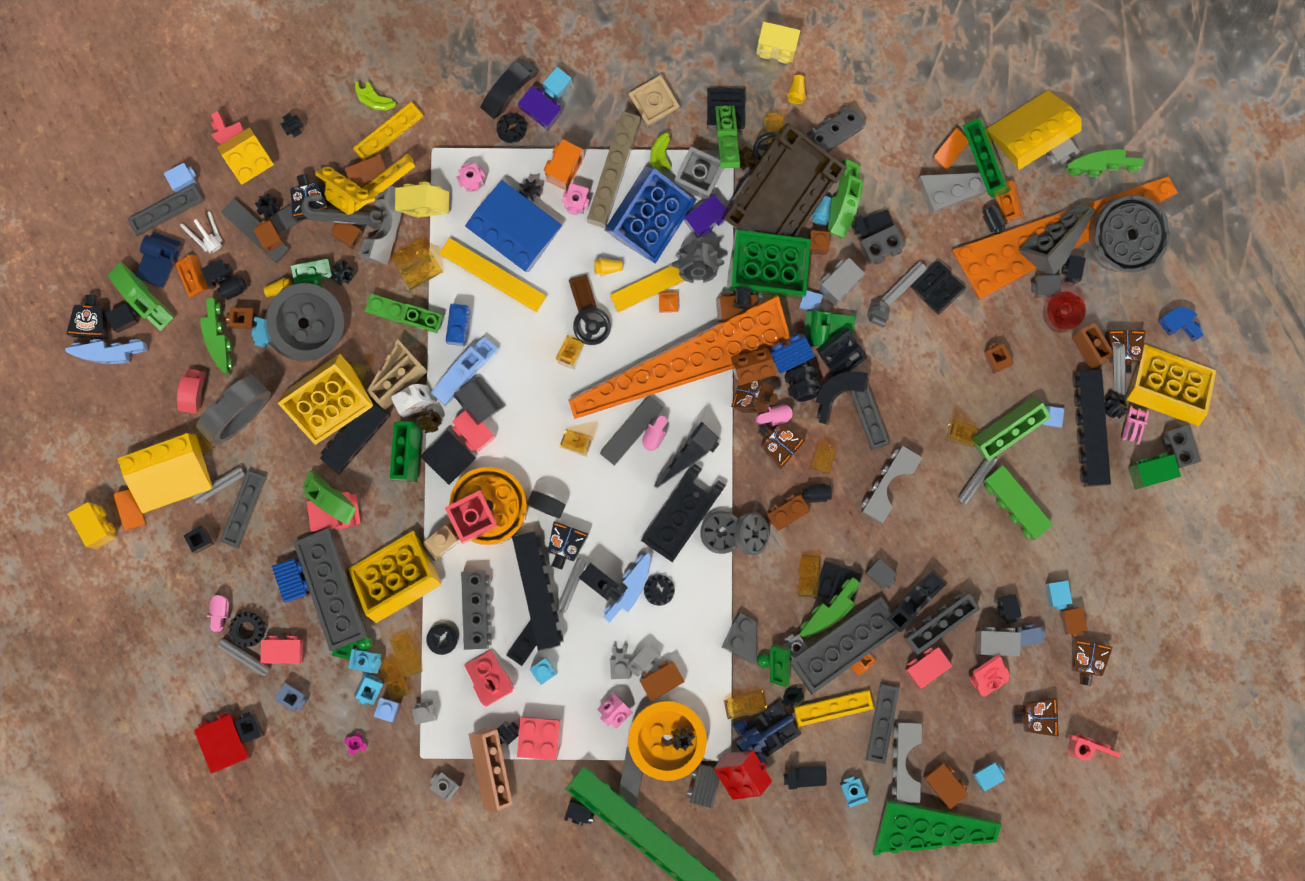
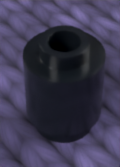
[982,204,1008,234]
[217,275,247,301]
[803,483,832,503]

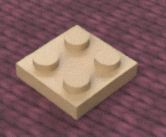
[628,75,680,127]

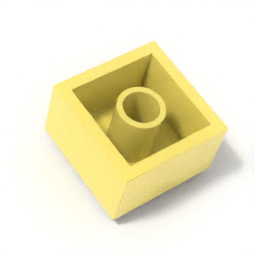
[756,21,800,64]
[395,182,449,218]

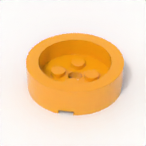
[449,467,528,546]
[628,701,707,781]

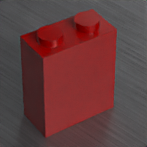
[194,712,251,774]

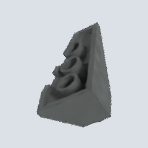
[1018,204,1095,275]

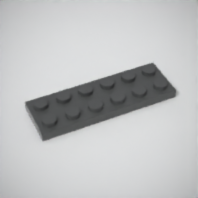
[293,528,367,651]
[789,597,899,695]

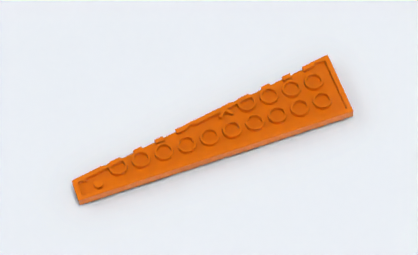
[951,176,1178,300]
[568,295,790,419]

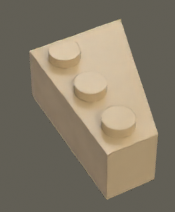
[367,339,428,410]

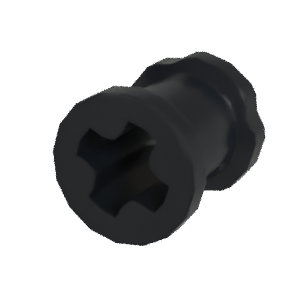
[733,287,752,309]

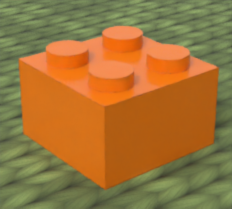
[544,139,584,191]

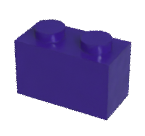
[518,86,562,131]
[684,194,726,239]

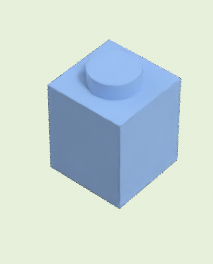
[164,163,196,193]
[374,697,401,722]

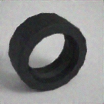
[527,490,566,519]

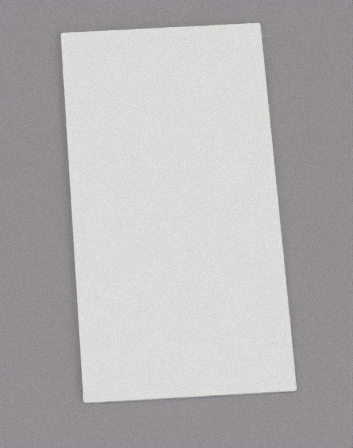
[420,148,734,761]

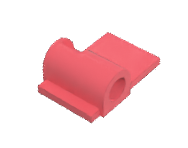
[307,492,361,532]
[464,650,515,707]
[969,654,1010,697]
[1065,733,1121,760]

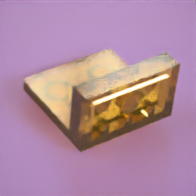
[391,238,443,291]

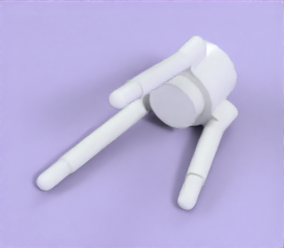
[180,211,223,254]

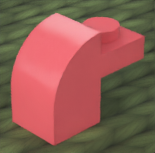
[211,111,244,145]
[177,369,207,414]

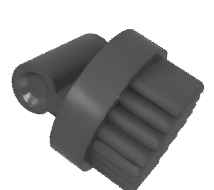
[867,301,889,328]

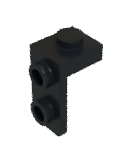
[851,210,894,240]
[783,766,827,790]

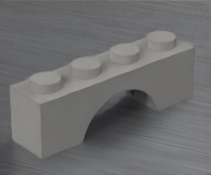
[359,186,402,265]
[861,446,922,524]
[891,722,922,803]

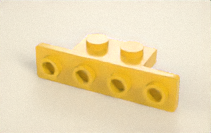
[315,167,375,215]

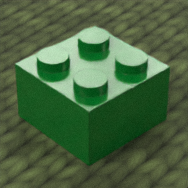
[1128,453,1181,490]

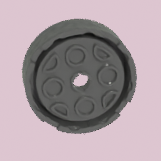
[1089,196,1170,272]
[264,283,344,362]
[196,375,271,446]

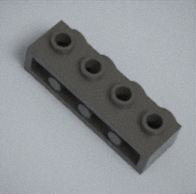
[807,106,866,153]
[461,571,492,650]
[904,593,980,655]

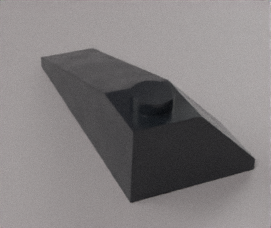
[654,422,719,489]

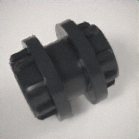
[784,361,821,402]

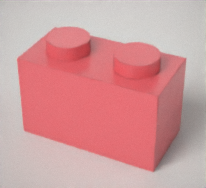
[452,411,495,452]
[260,636,303,663]
[905,646,952,689]

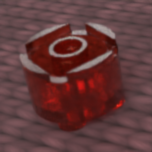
[1043,291,1086,333]

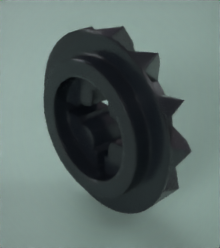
[496,113,526,143]
[644,575,675,606]
[426,624,458,655]

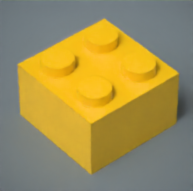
[217,127,274,185]
[67,502,117,549]

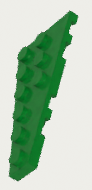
[873,799,1002,856]

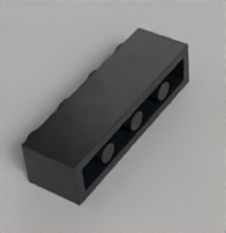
[320,401,390,475]

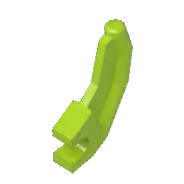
[355,81,396,111]
[650,132,671,176]

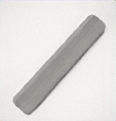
[881,262,927,307]
[1113,344,1126,396]
[958,457,997,505]
[192,467,245,504]
[556,558,587,613]
[218,639,270,676]

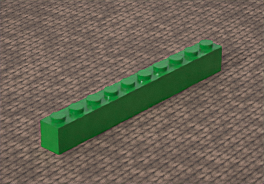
[565,767,721,881]

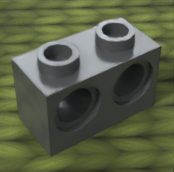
[859,225,905,265]
[1162,425,1201,468]

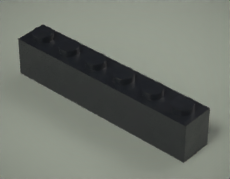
[1073,370,1111,487]
[512,531,564,652]

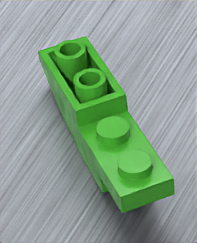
[715,105,740,168]
[1064,150,1144,177]
[828,159,863,239]
[108,262,175,331]
[365,293,443,334]
[200,298,234,376]
[302,471,356,525]
[800,578,861,638]

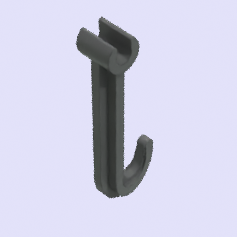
[301,194,381,228]

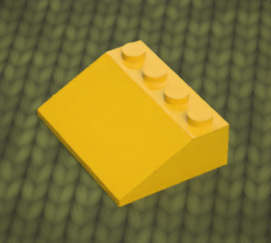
[987,90,1082,171]
[1126,344,1217,427]
[278,354,373,445]
[118,433,213,513]
[348,531,442,623]

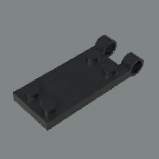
[641,463,726,563]

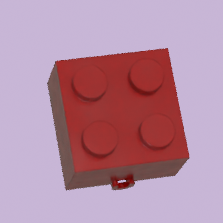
[713,750,772,800]

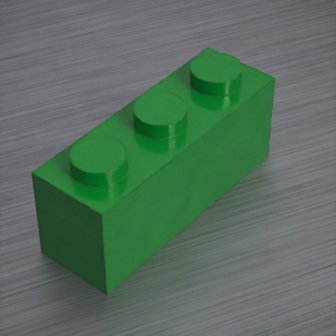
[389,422,421,482]

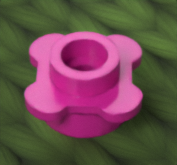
[344,732,367,755]

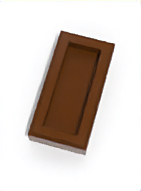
[569,275,597,315]

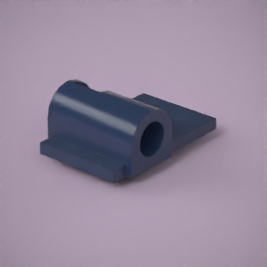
[136,232,182,288]

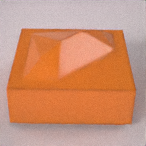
[659,292,678,313]

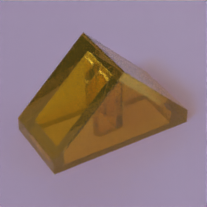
[556,335,584,370]
[945,419,979,447]
[559,429,594,457]

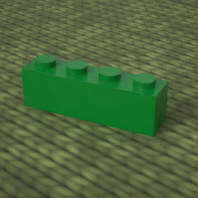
[962,118,1010,198]

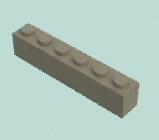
[587,111,640,228]

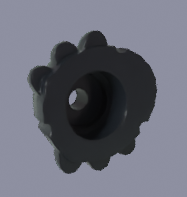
[782,686,804,707]

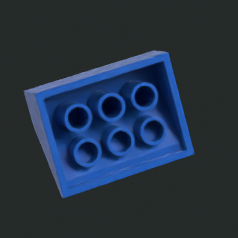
[604,167,696,264]
[465,180,563,272]

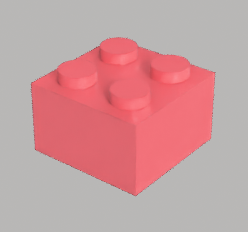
[445,490,499,544]
[517,717,560,760]

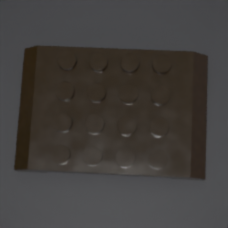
[722,123,847,237]

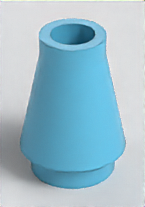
[812,196,832,226]

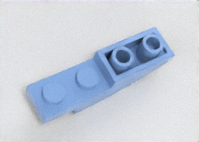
[431,337,498,406]
[65,339,148,364]
[603,553,650,623]

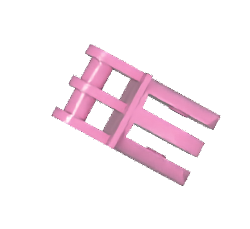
[756,404,792,427]
[1121,406,1149,445]
[642,416,667,451]
[206,595,230,632]

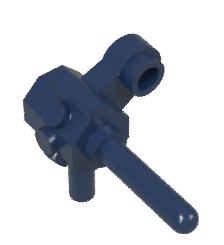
[732,715,794,767]

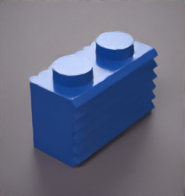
[446,304,470,346]
[769,333,815,374]
[272,558,309,603]

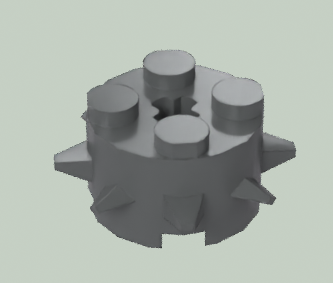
[672,239,724,283]

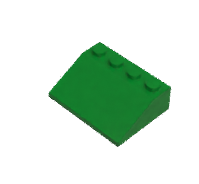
[727,230,811,299]

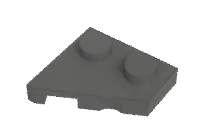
[721,613,756,664]

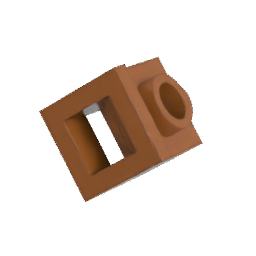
[226,307,257,330]
[984,343,1014,374]

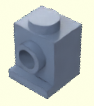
[1014,624,1045,647]
[274,682,307,712]

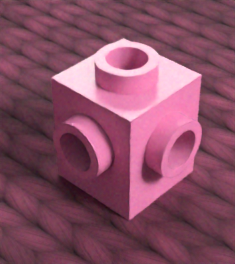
[456,163,485,192]
[562,183,590,215]
[597,693,633,729]

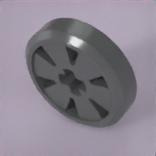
[700,511,738,554]
[734,512,769,555]

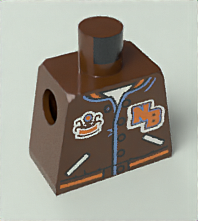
[1105,330,1146,374]
[731,380,778,413]
[757,423,805,469]
[1072,639,1113,686]
[1012,698,1059,736]

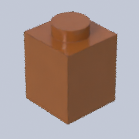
[253,220,284,253]
[331,223,363,249]
[809,230,830,255]
[1060,607,1088,637]

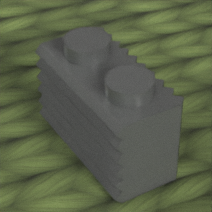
[687,764,719,808]

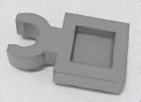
[610,645,630,679]

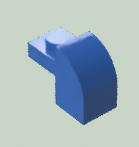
[1158,307,1204,342]

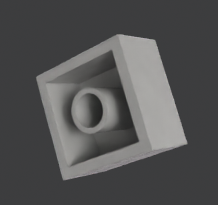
[674,147,724,200]
[819,258,865,307]
[975,627,1021,656]

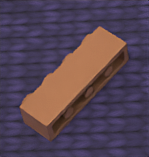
[468,728,513,811]

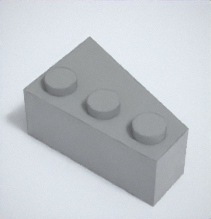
[917,173,987,215]

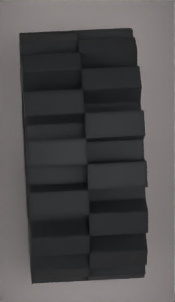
[228,612,266,647]

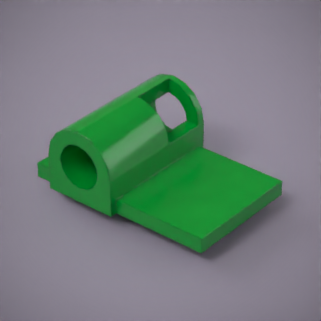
[804,309,856,346]

